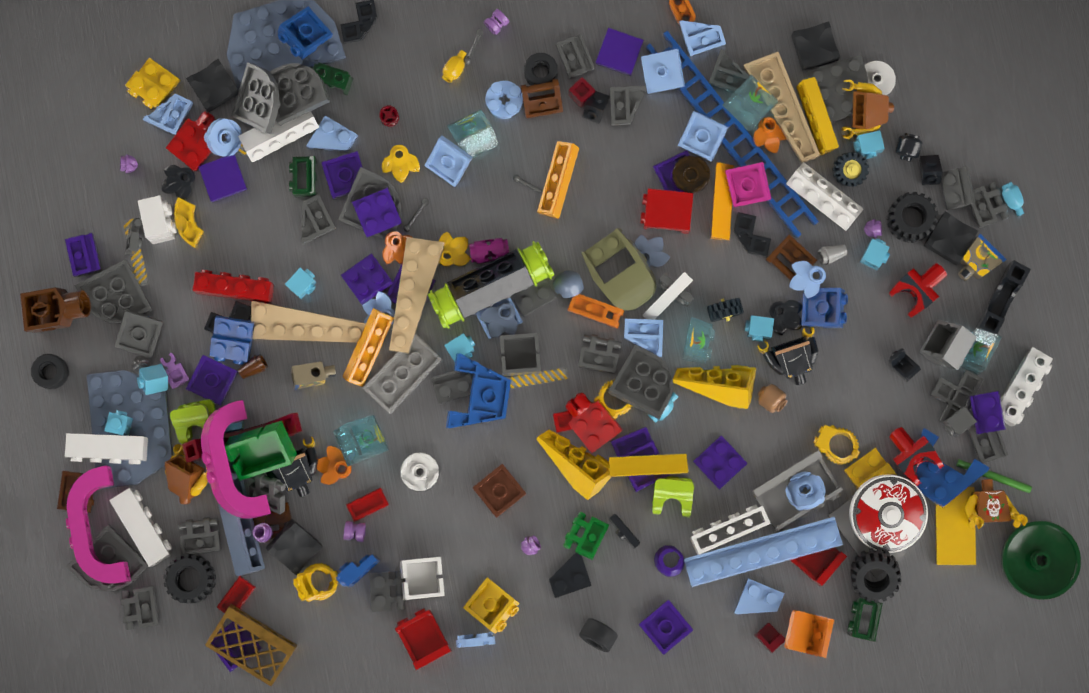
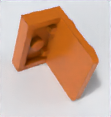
[784,610,834,658]

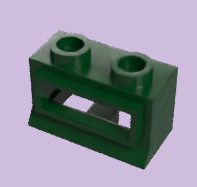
[313,62,354,96]
[289,156,317,197]
[847,598,883,642]

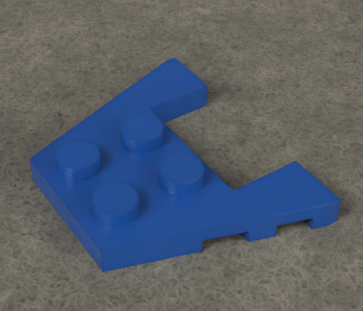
[446,353,511,428]
[916,428,990,508]

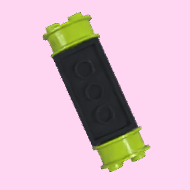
[427,241,555,329]

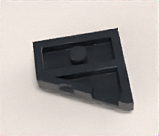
[549,553,592,598]

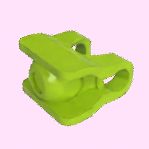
[170,399,216,444]
[652,476,694,517]

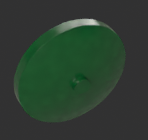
[1001,521,1081,600]

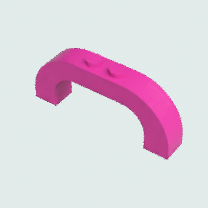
[201,400,271,519]
[66,465,131,583]

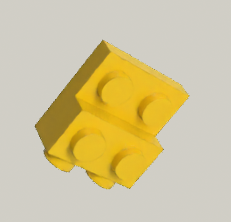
[125,58,181,109]
[843,448,898,490]
[463,577,520,634]

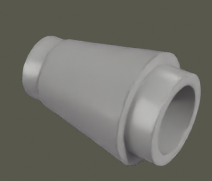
[817,244,847,265]

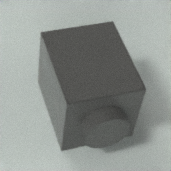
[943,407,977,437]

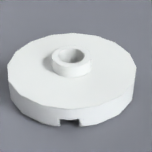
[865,61,896,95]
[401,453,439,491]

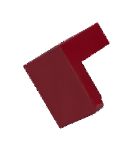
[568,77,595,108]
[755,623,785,653]

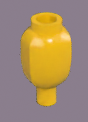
[442,50,466,83]

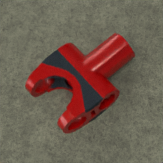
[888,263,947,318]
[889,427,944,486]

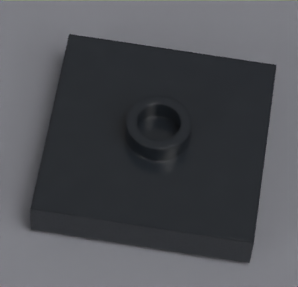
[609,514,640,549]

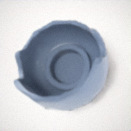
[553,270,584,298]

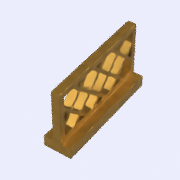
[205,604,297,686]

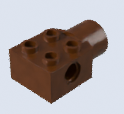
[20,287,91,333]

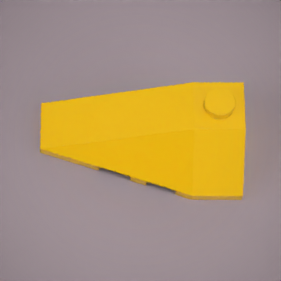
[673,365,756,409]
[537,430,611,500]

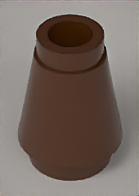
[238,354,268,379]

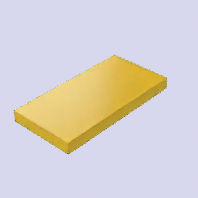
[935,487,976,565]

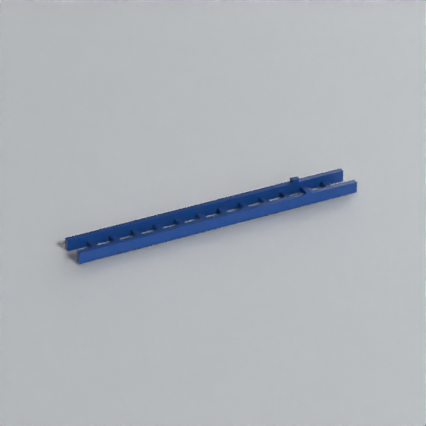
[646,31,819,239]

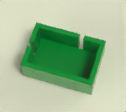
[224,421,297,481]

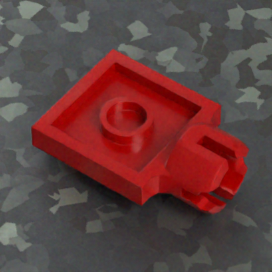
[166,111,216,172]
[565,392,623,453]

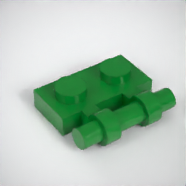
[563,512,609,560]

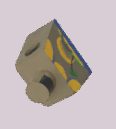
[958,234,1007,281]
[291,362,336,390]

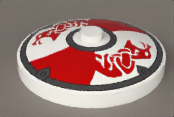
[849,474,928,553]

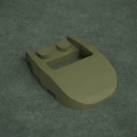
[582,228,657,311]

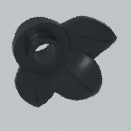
[161,165,195,200]
[769,300,802,335]

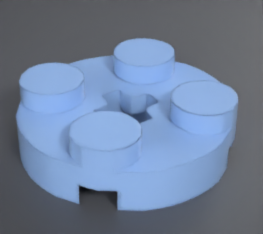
[485,81,523,119]
[204,118,242,157]
[786,472,826,511]
[456,632,496,648]

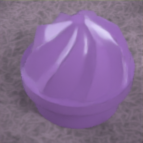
[120,154,138,174]
[864,219,882,238]
[253,523,273,543]
[521,535,541,555]

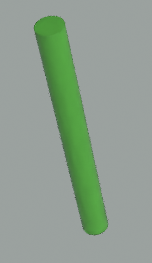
[956,459,1032,493]

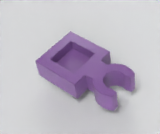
[160,353,190,389]

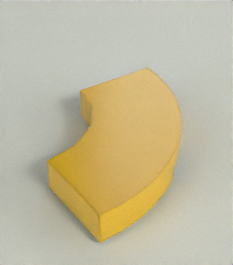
[174,197,204,248]

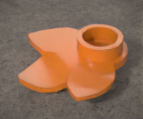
[754,117,787,153]
[382,231,413,265]
[317,446,352,485]

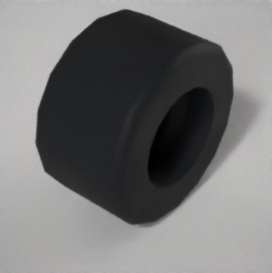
[524,53,558,85]
[31,354,69,389]
[579,618,618,652]

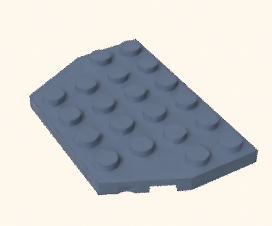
[227,0,346,91]
[87,370,173,489]

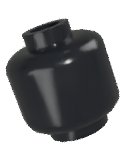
[895,133,923,162]

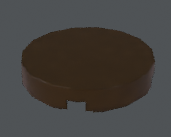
[672,156,710,193]

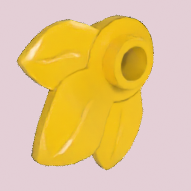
[382,145,420,183]
[438,232,471,267]

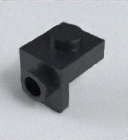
[583,91,610,123]
[919,155,943,185]
[888,348,921,382]

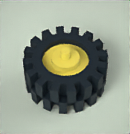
[832,152,869,187]
[707,298,744,322]

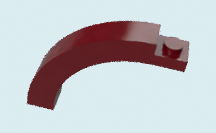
[182,412,302,463]

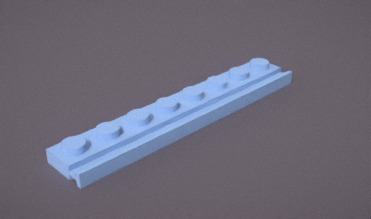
[684,517,843,587]

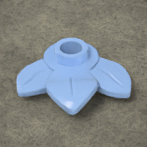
[789,261,826,298]
[362,291,395,325]

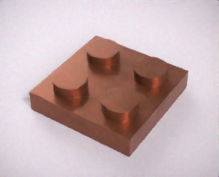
[472,464,527,518]

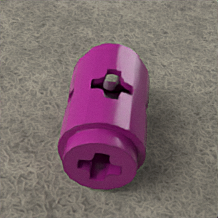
[469,238,509,264]

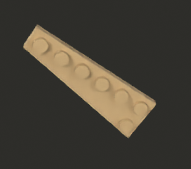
[743,52,820,163]
[389,237,445,354]
[251,301,366,343]

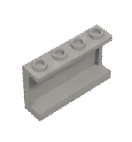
[751,450,843,531]

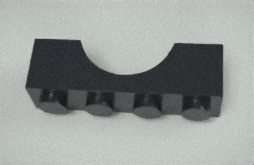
[974,260,1031,339]

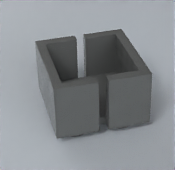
[919,320,977,370]
[500,333,541,376]

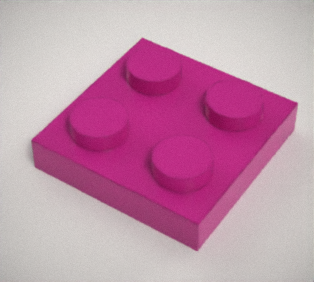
[725,162,771,207]

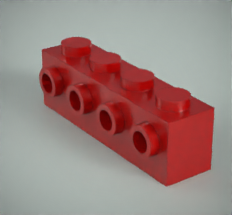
[192,270,274,304]

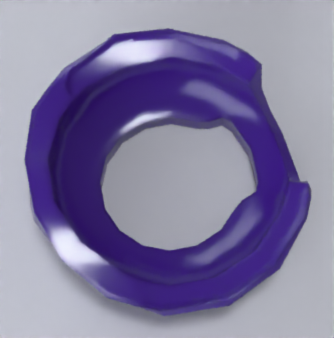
[654,545,685,577]

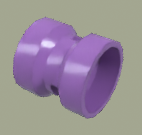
[483,9,510,35]
[343,521,366,542]

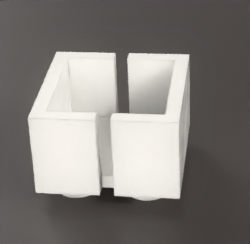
[138,195,177,244]
[400,557,445,600]

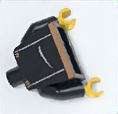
[757,326,819,385]
[266,436,318,497]

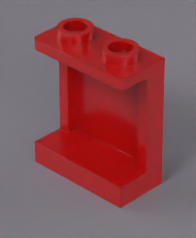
[640,188,694,234]
[790,547,847,586]
[395,608,452,670]

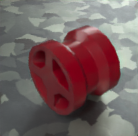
[379,105,399,127]

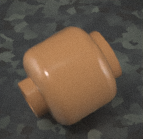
[758,384,787,413]

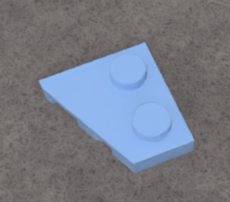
[679,20,726,56]
[143,93,193,135]
[306,116,358,152]
[624,319,663,357]
[734,578,785,614]

